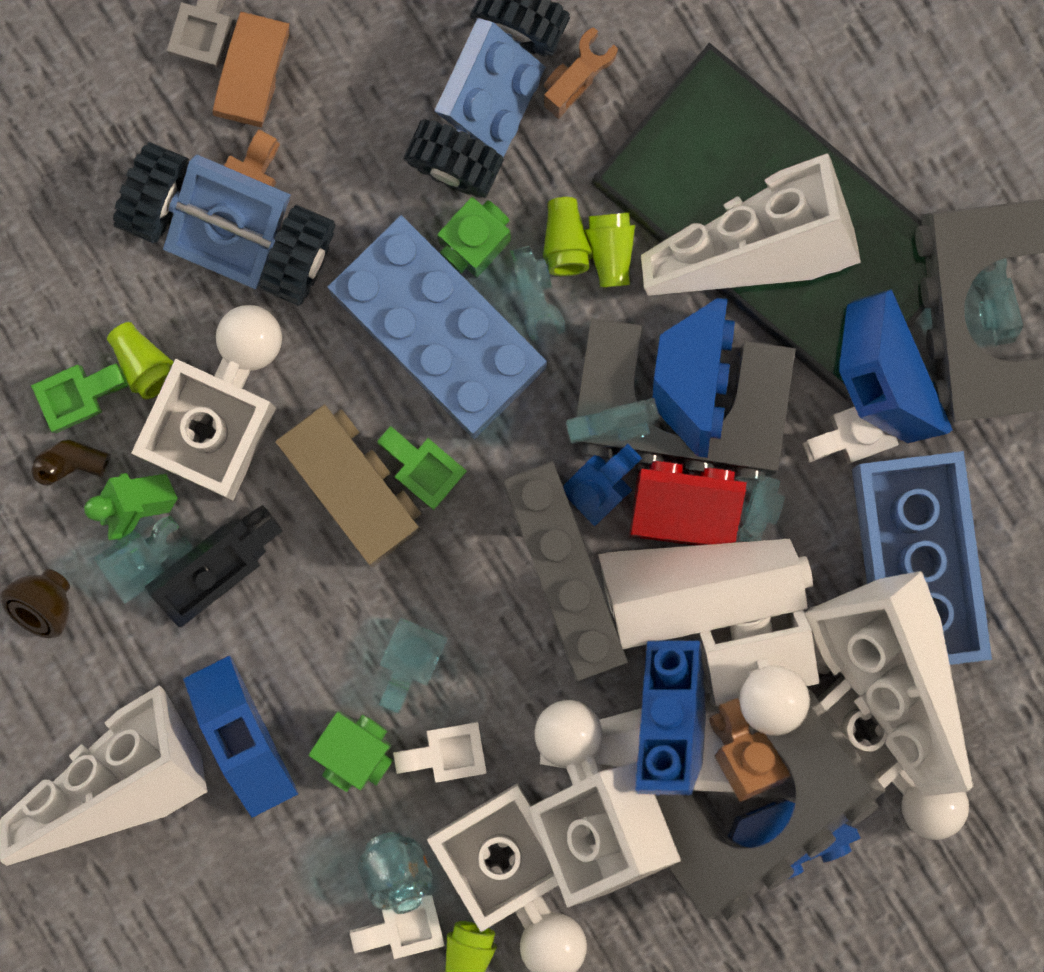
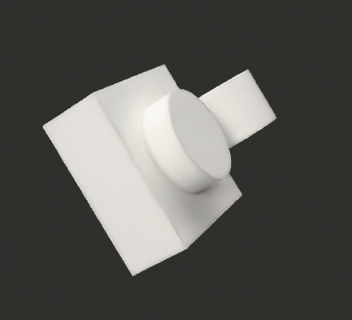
[802,407,899,464]
[393,722,487,783]
[350,893,445,959]

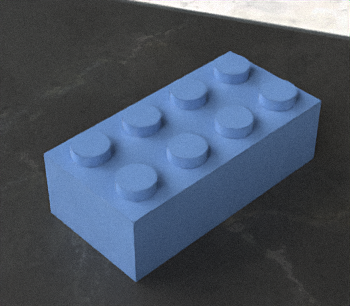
[327,215,547,439]
[852,451,992,665]

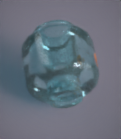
[357,832,433,914]

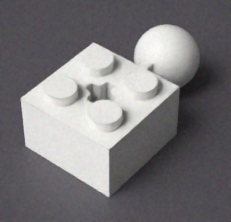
[131,305,282,501]
[695,610,819,735]
[817,674,969,840]
[529,700,681,908]
[427,783,587,972]

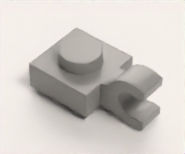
[167,0,233,69]

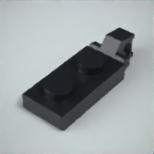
[145,505,283,628]

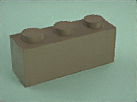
[275,404,422,567]

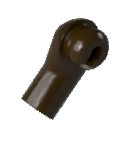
[31,439,110,486]

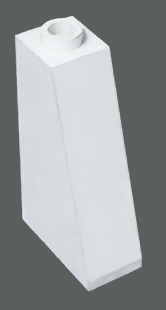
[598,539,813,649]

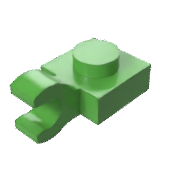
[31,363,129,433]
[377,426,467,511]

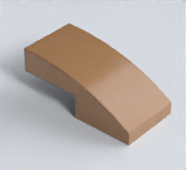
[213,11,289,128]

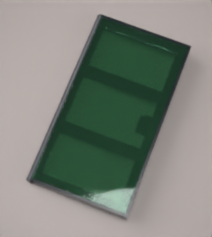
[590,42,927,400]

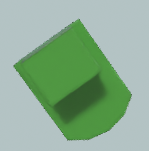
[84,473,178,542]

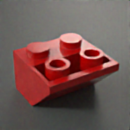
[629,461,747,546]

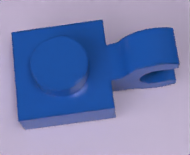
[563,444,642,527]

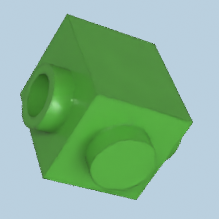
[437,197,511,278]
[308,711,394,792]

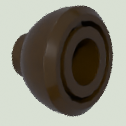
[1,569,70,638]

